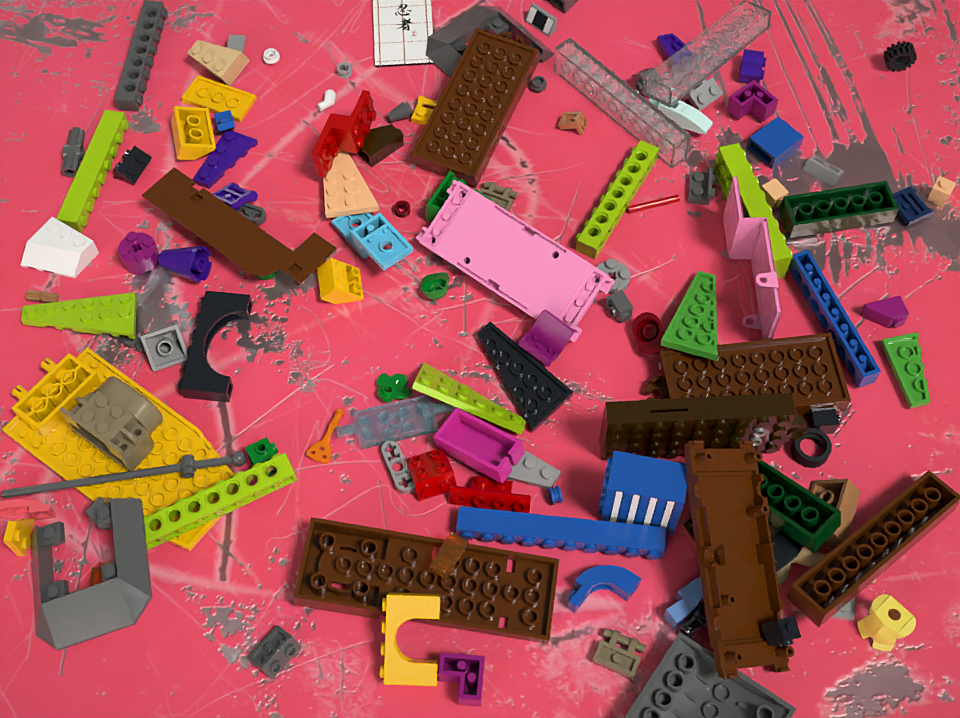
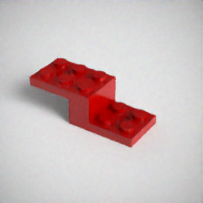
[311,90,376,177]

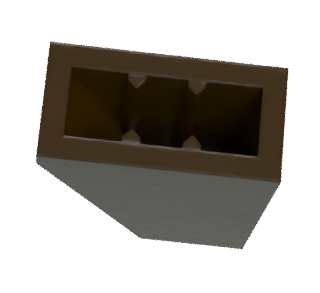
[358,124,404,167]

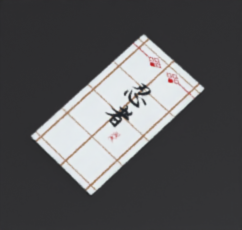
[373,0,434,68]

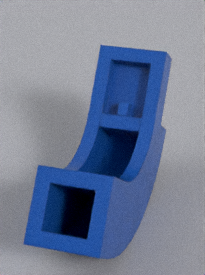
[568,565,641,613]

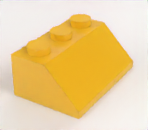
[171,106,216,160]

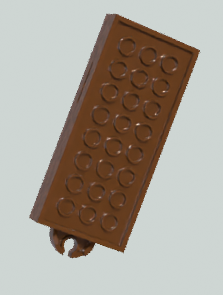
[411,28,539,187]
[645,333,851,416]

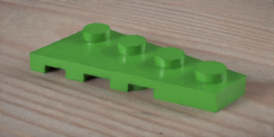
[880,332,930,409]

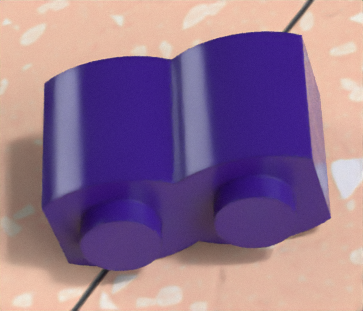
[738,49,766,83]

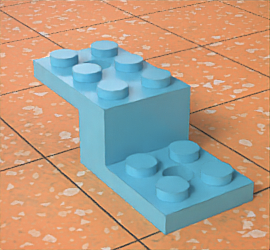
[331,212,413,271]

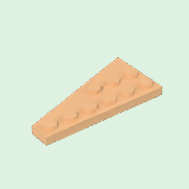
[323,151,380,218]

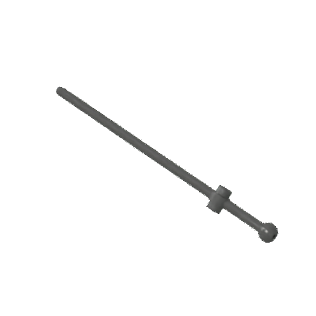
[1,451,246,498]

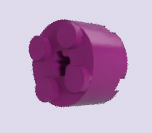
[118,231,159,275]

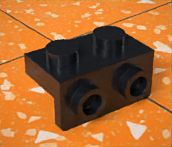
[113,145,152,185]

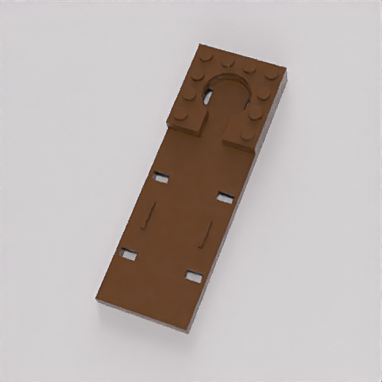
[293,517,559,644]

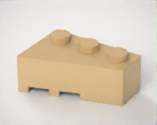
[187,40,250,86]

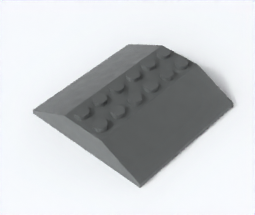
[624,632,796,718]

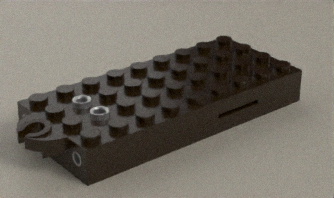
[599,393,808,460]

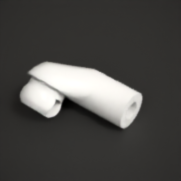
[317,89,336,112]

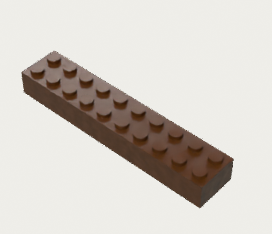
[786,470,960,628]

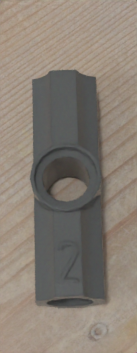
[61,127,85,178]

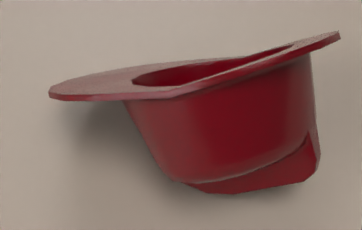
[632,312,665,355]

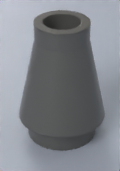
[387,102,413,123]

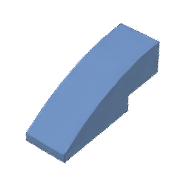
[664,577,703,630]

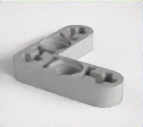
[381,440,416,495]

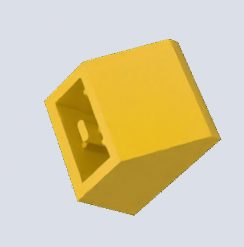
[317,258,364,304]

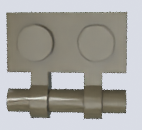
[480,181,518,212]
[592,628,646,679]

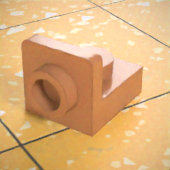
[558,111,587,135]

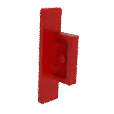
[449,476,531,513]

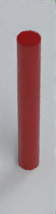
[627,194,680,213]

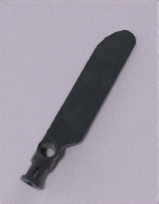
[677,531,803,639]

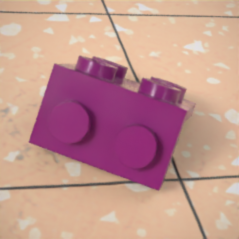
[518,310,574,367]

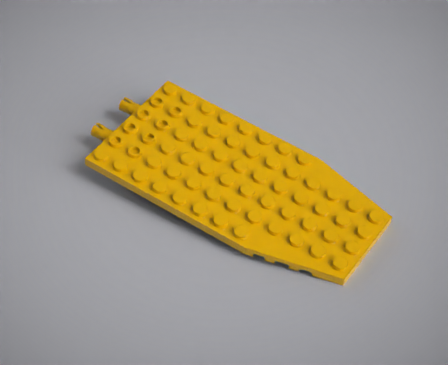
[2,347,239,551]

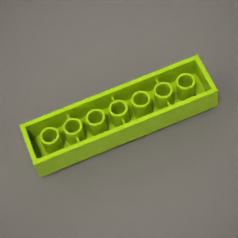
[713,143,793,279]

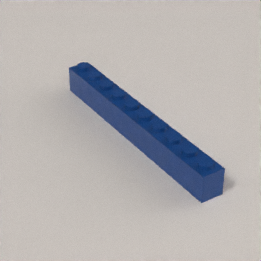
[456,506,666,560]

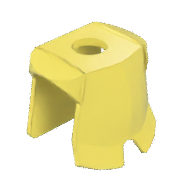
[858,594,916,651]

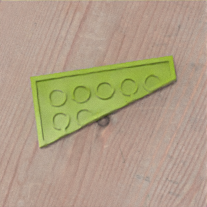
[21,292,137,339]
[412,362,526,435]

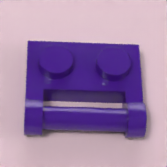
[213,182,258,210]

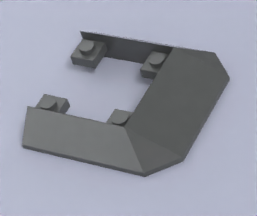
[426,5,554,78]
[30,498,152,650]

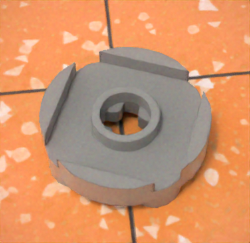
[596,259,631,295]

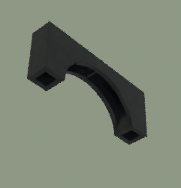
[179,291,253,402]

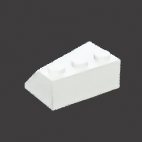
[20,217,99,278]

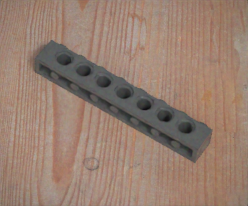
[114,0,168,112]

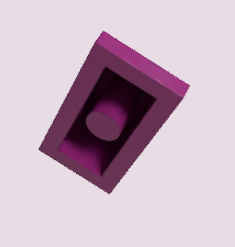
[860,296,909,328]

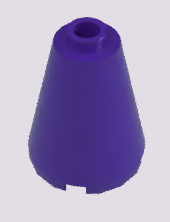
[158,246,212,283]

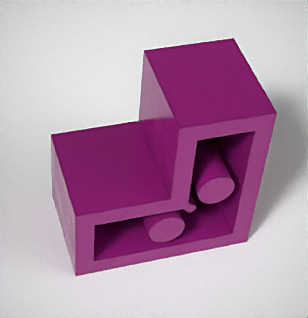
[726,80,778,122]
[438,652,485,707]

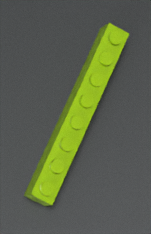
[56,110,129,233]

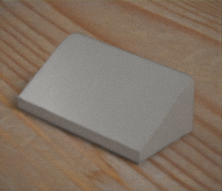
[803,155,844,186]

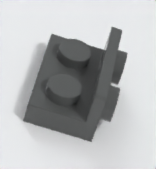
[688,167,716,205]
[247,625,301,680]

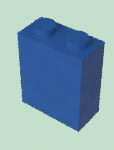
[746,116,804,169]

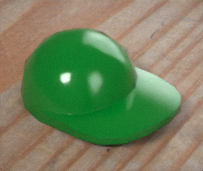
[421,272,449,300]

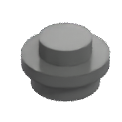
[530,76,547,92]

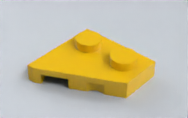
[3,518,35,556]

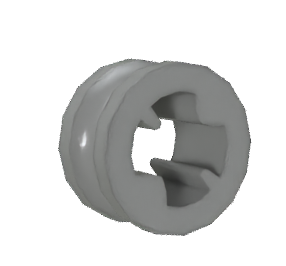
[337,62,352,78]

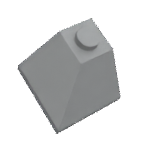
[140,320,188,372]

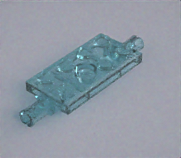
[336,395,454,450]

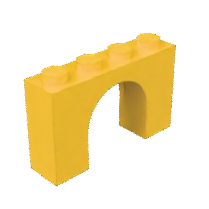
[380,593,441,686]

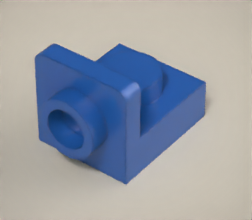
[214,110,236,131]

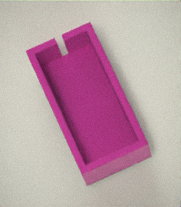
[433,407,525,484]

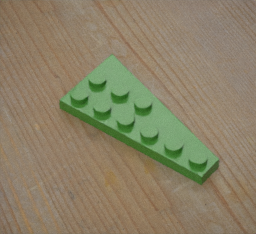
[661,271,718,361]

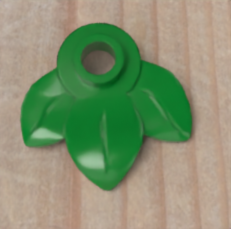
[377,373,412,403]

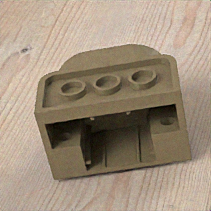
[59,376,163,471]

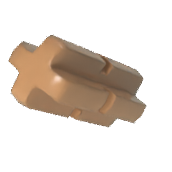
[26,290,59,303]

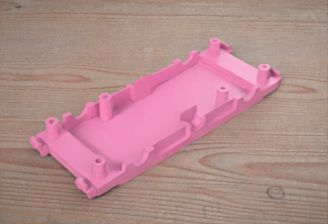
[416,180,615,342]

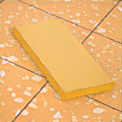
[181,75,257,123]

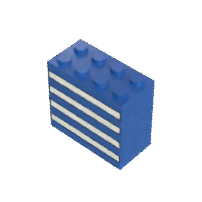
[598,451,687,536]

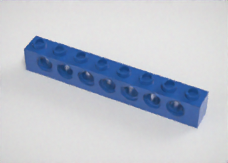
[788,249,881,388]

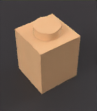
[927,176,956,208]
[761,178,789,210]

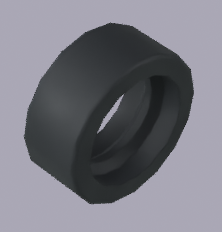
[791,428,832,468]

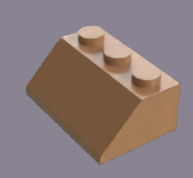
[810,479,861,545]

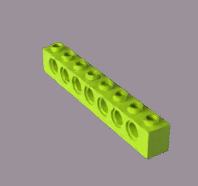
[575,140,660,259]
[144,453,298,551]

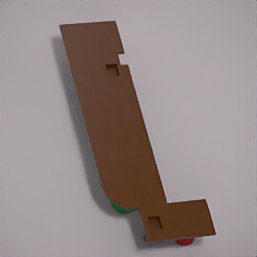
[142,167,337,285]

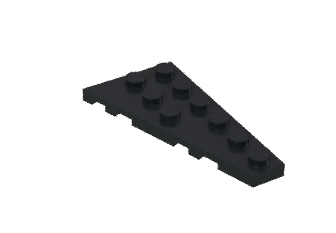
[477,321,573,432]

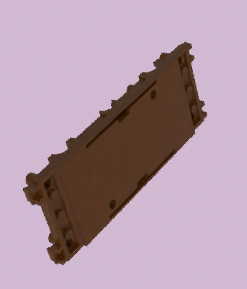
[684,440,794,679]

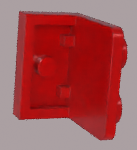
[406,449,457,501]

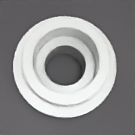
[263,48,280,64]

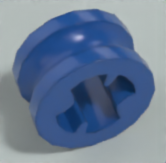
[548,485,563,505]

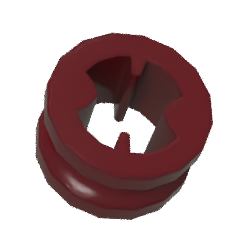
[394,200,411,218]

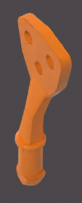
[306,408,344,464]

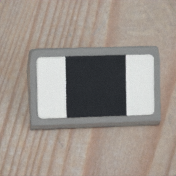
[525,3,557,37]

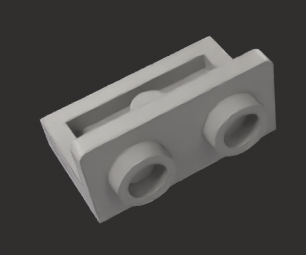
[682,77,724,111]

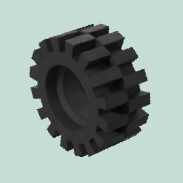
[883,41,917,72]

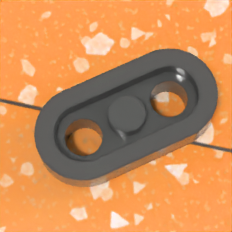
[235,203,267,226]

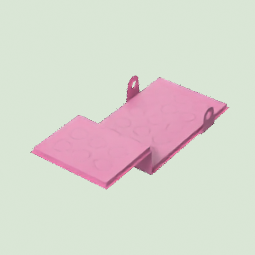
[723,176,782,340]

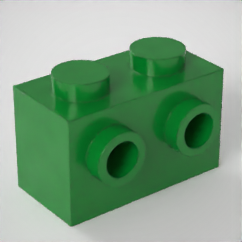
[245,437,279,477]

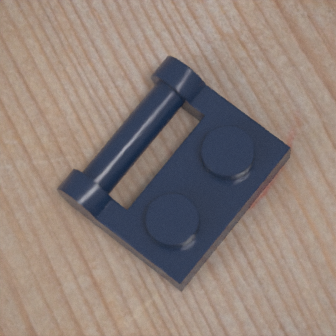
[893,186,935,226]

